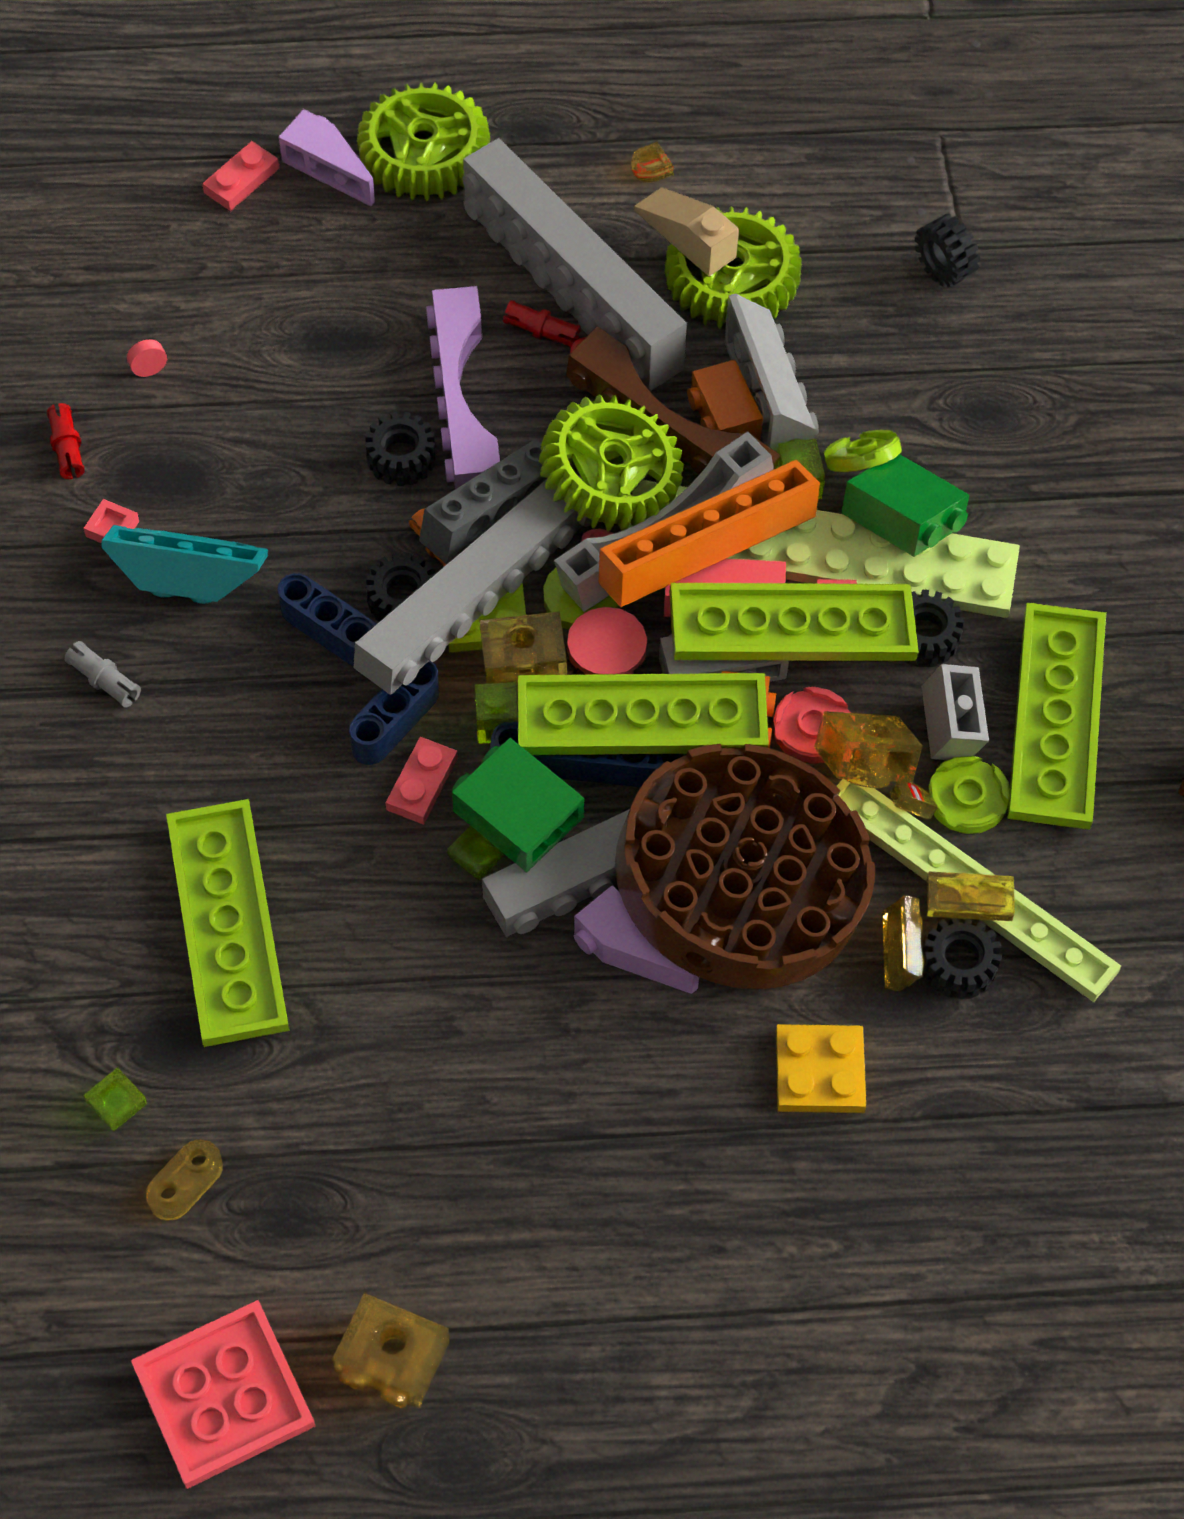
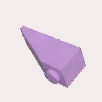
[279,109,375,206]
[574,885,699,994]

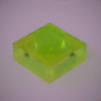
[448,826,505,880]
[83,1067,148,1132]

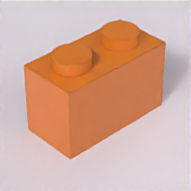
[687,359,763,440]

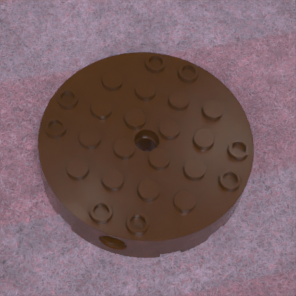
[615,744,875,989]

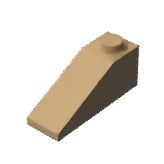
[634,187,739,276]

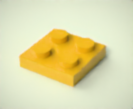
[776,1024,866,1113]

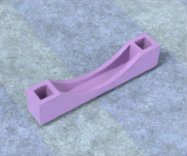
[426,286,500,489]

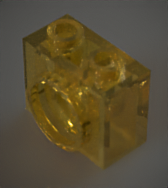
[479,611,567,695]
[814,711,923,788]
[332,1293,450,1408]

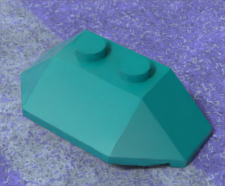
[101,525,268,603]

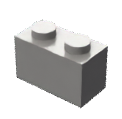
[921,664,989,760]

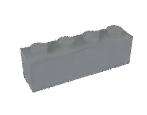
[482,809,630,937]

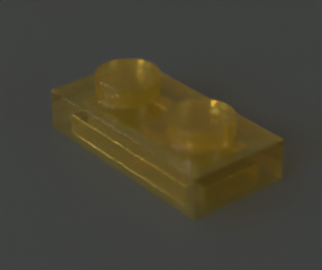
[927,871,1015,921]
[882,895,924,992]

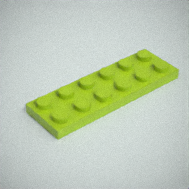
[669,583,919,661]
[1007,603,1106,830]
[518,673,769,755]
[166,799,290,1047]

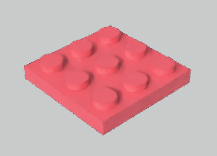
[131,1300,315,1489]

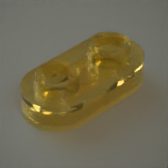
[146,1139,223,1221]

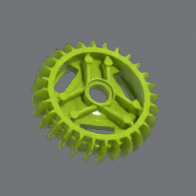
[357,82,490,201]
[665,206,802,329]
[538,394,684,531]

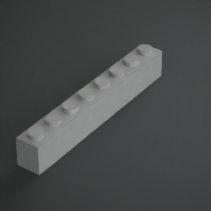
[354,475,592,695]

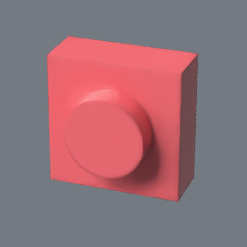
[84,499,139,543]

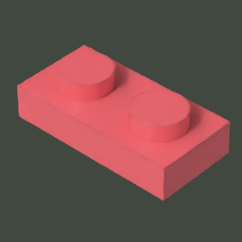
[202,141,280,211]
[386,737,458,825]

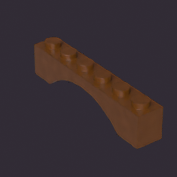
[566,326,781,474]

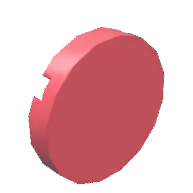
[567,607,647,675]
[772,687,854,764]

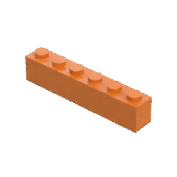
[598,459,820,607]

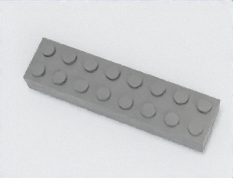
[463,138,687,391]

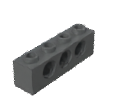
[419,439,547,564]

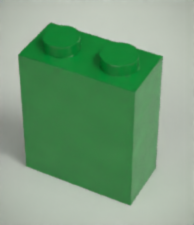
[842,454,969,557]
[452,738,584,873]

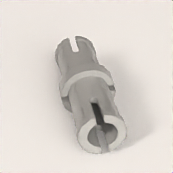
[65,641,141,707]

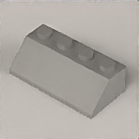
[725,294,819,458]

